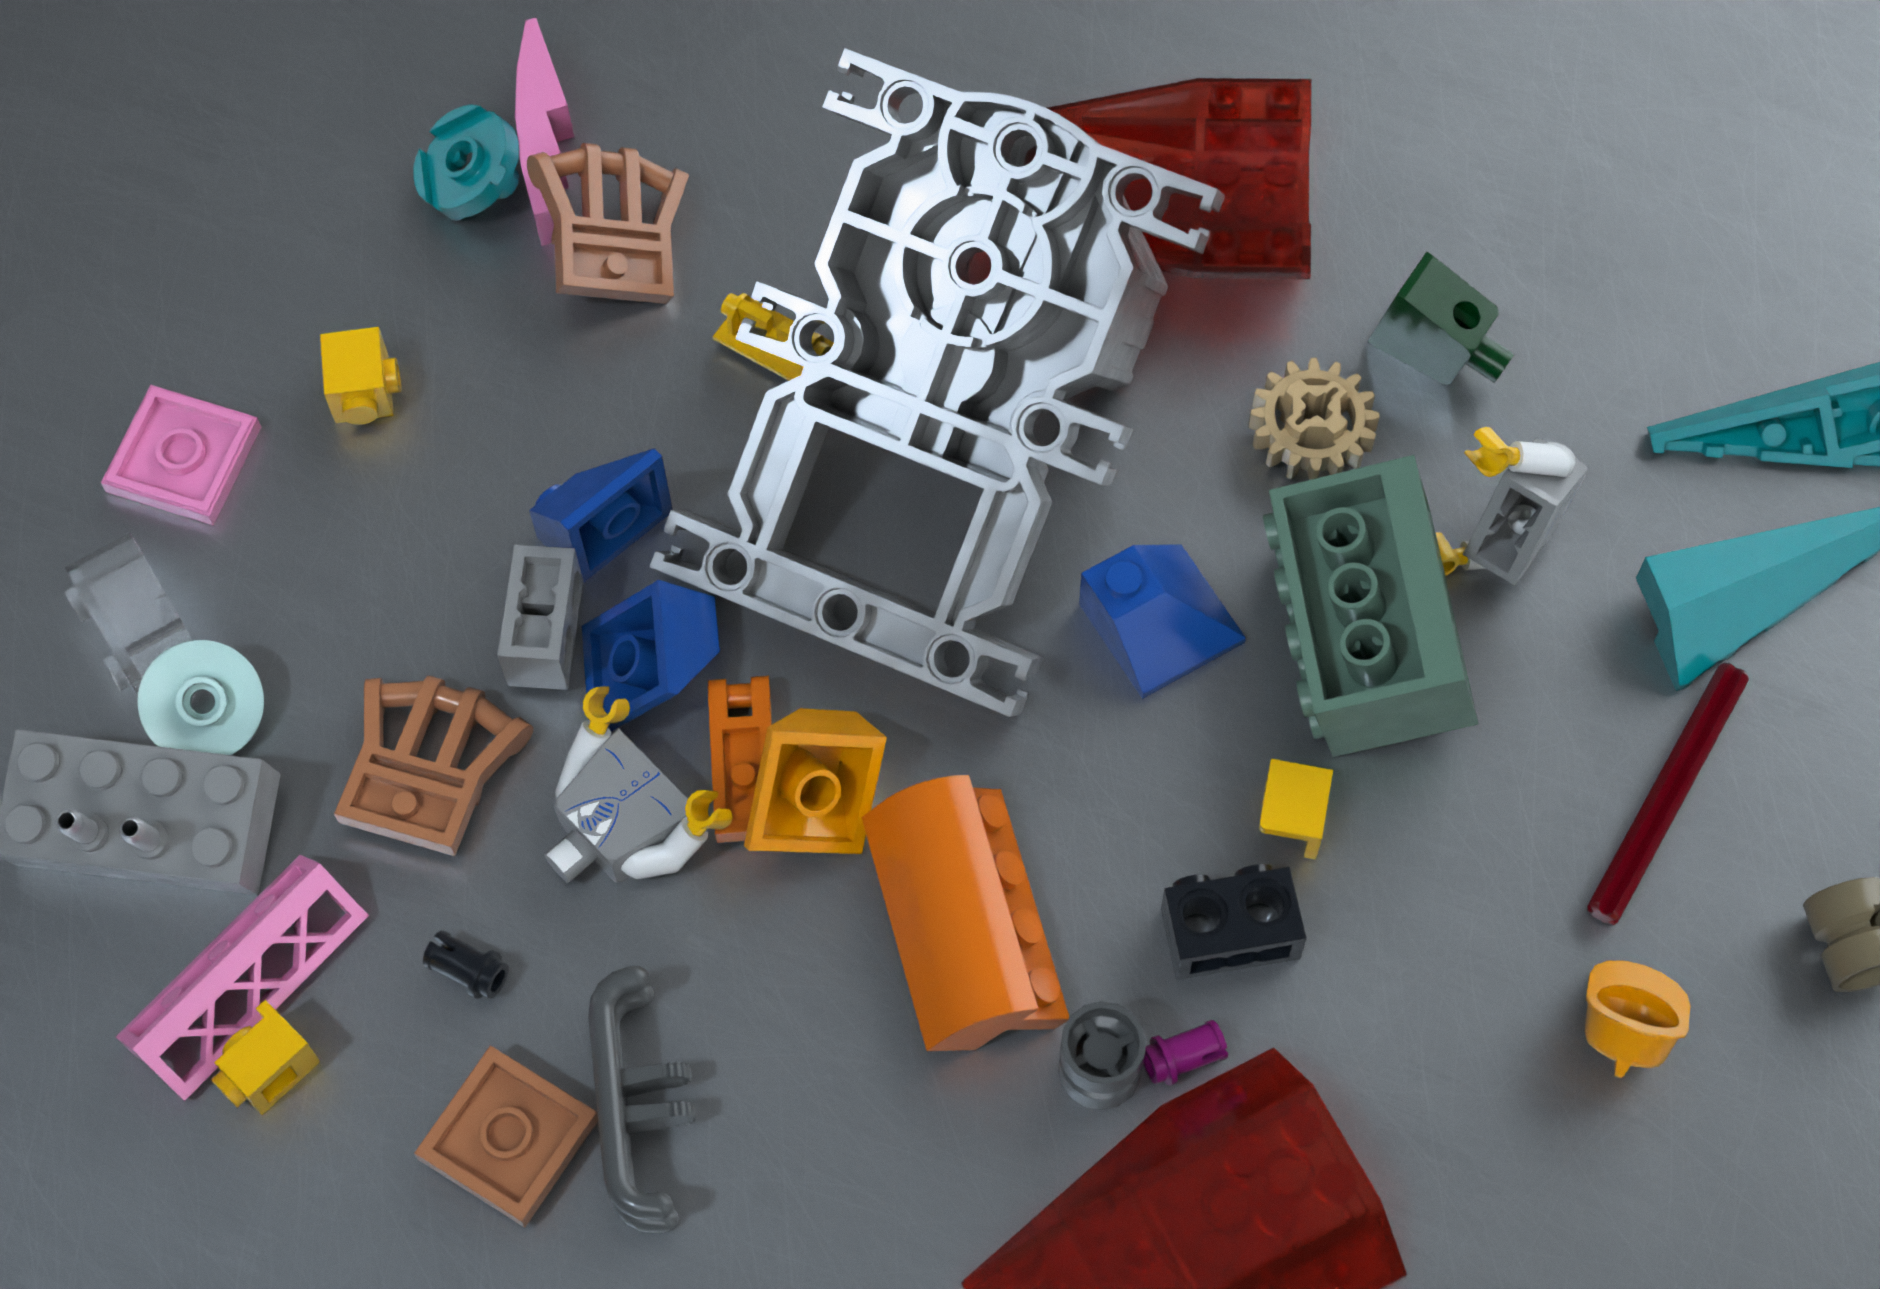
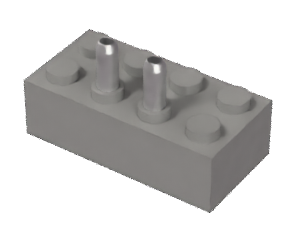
[0,729,281,896]

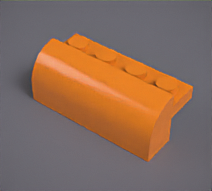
[861,775,1070,1051]

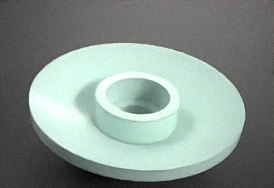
[138,640,264,755]

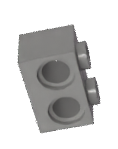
[497,545,583,690]

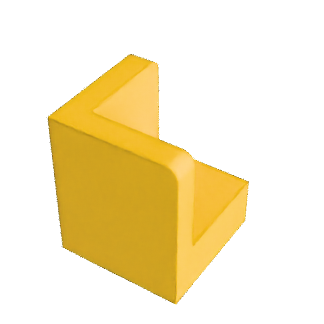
[1259,758,1333,860]

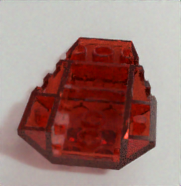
[961,1047,1407,1289]

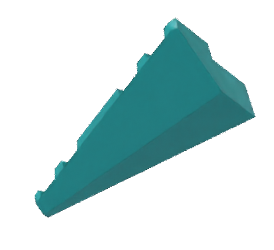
[1647,362,1880,468]
[1636,507,1880,691]

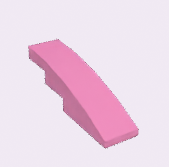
[515,18,574,246]

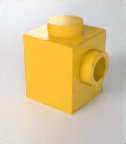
[320,326,401,425]

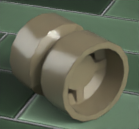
[1803,877,1880,992]

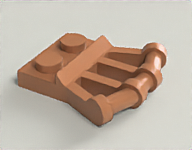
[527,143,689,304]
[334,676,533,856]

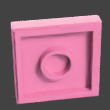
[101,385,261,526]

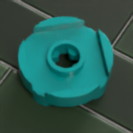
[413,104,519,221]

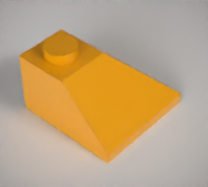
[744,708,887,854]

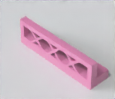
[116,855,369,1101]

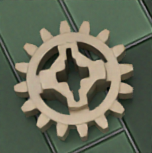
[1248,358,1380,480]

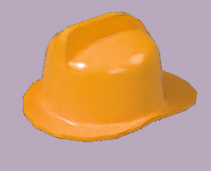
[1584,960,1691,1079]

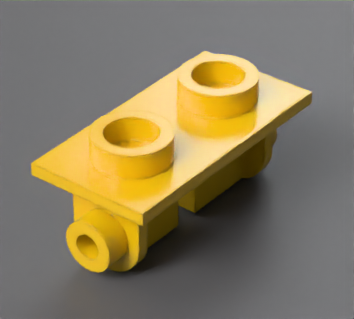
[713,293,834,381]

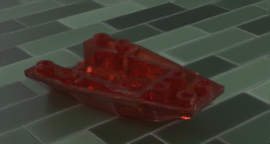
[1047,78,1312,280]

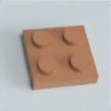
[414,1045,598,1228]

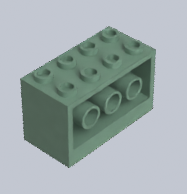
[1263,455,1479,757]

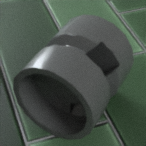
[1058,1001,1146,1110]

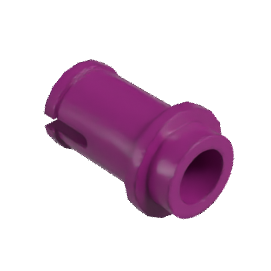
[1143,1020,1228,1086]

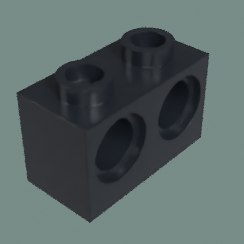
[1161,864,1307,980]

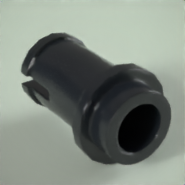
[423,930,509,999]

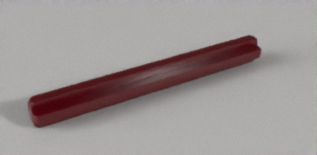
[1587,663,1749,925]

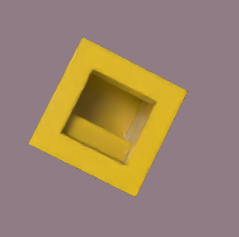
[211,1000,320,1115]

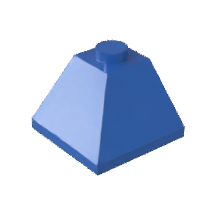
[529,448,673,583]
[1079,544,1246,699]
[581,580,720,732]

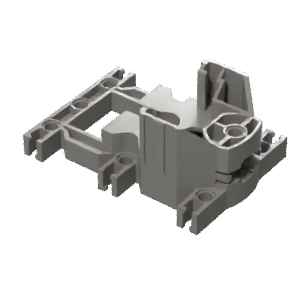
[649,49,1225,717]

